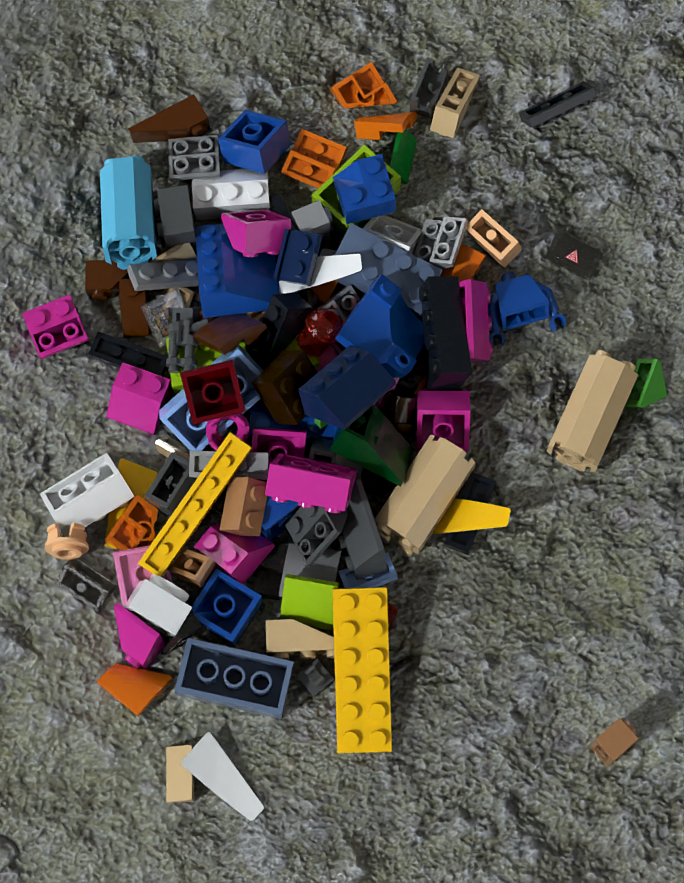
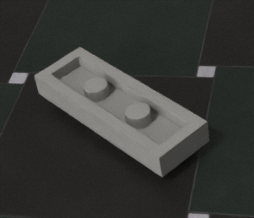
[127,259,199,291]
[189,451,270,480]

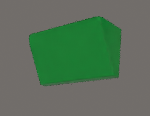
[390,128,417,184]

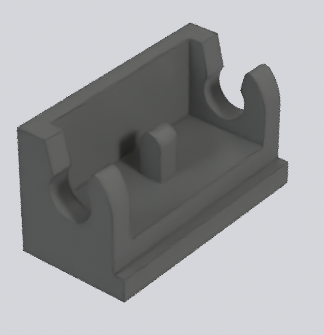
[410,57,450,119]

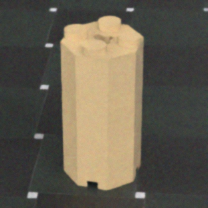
[547,350,638,473]
[374,435,475,557]

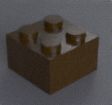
[252,350,318,425]

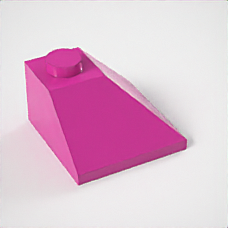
[251,427,306,463]
[114,603,166,669]

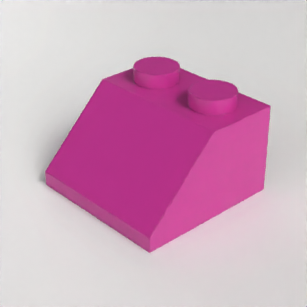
[221,209,291,257]
[106,363,173,435]
[417,391,470,451]
[194,523,275,584]

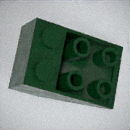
[330,405,413,487]

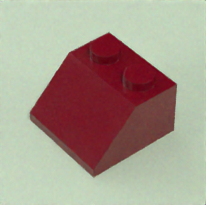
[180,360,245,424]

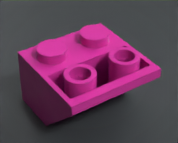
[22,294,89,360]

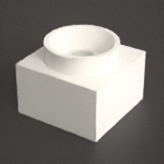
[124,574,192,637]

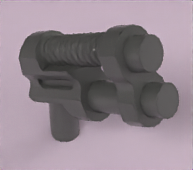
[166,318,208,373]

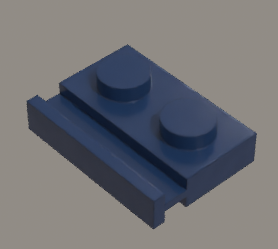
[273,228,322,286]

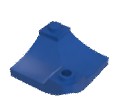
[335,274,424,378]

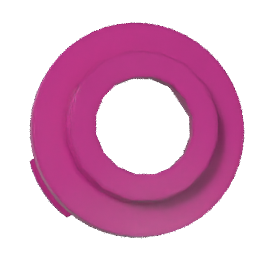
[206,413,250,451]

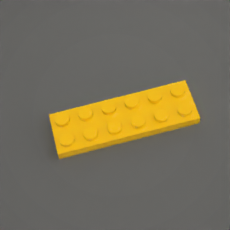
[332,587,392,753]

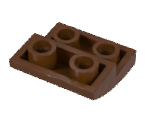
[193,314,267,355]

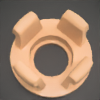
[45,522,89,560]

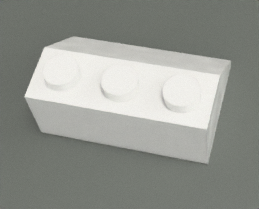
[192,169,270,221]
[40,453,134,537]

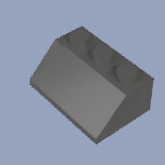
[337,479,387,580]

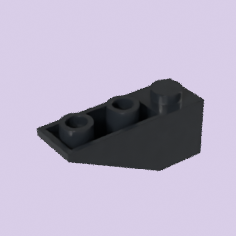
[249,292,312,370]

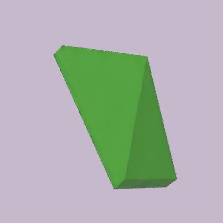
[625,359,667,408]

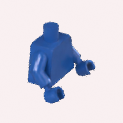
[488,271,566,347]

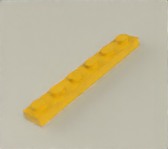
[138,432,253,577]

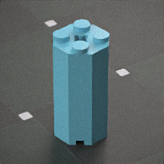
[100,156,157,270]

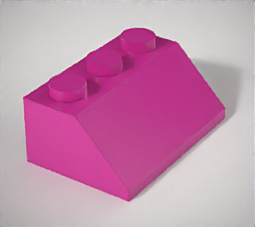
[459,279,493,363]
[265,453,358,513]

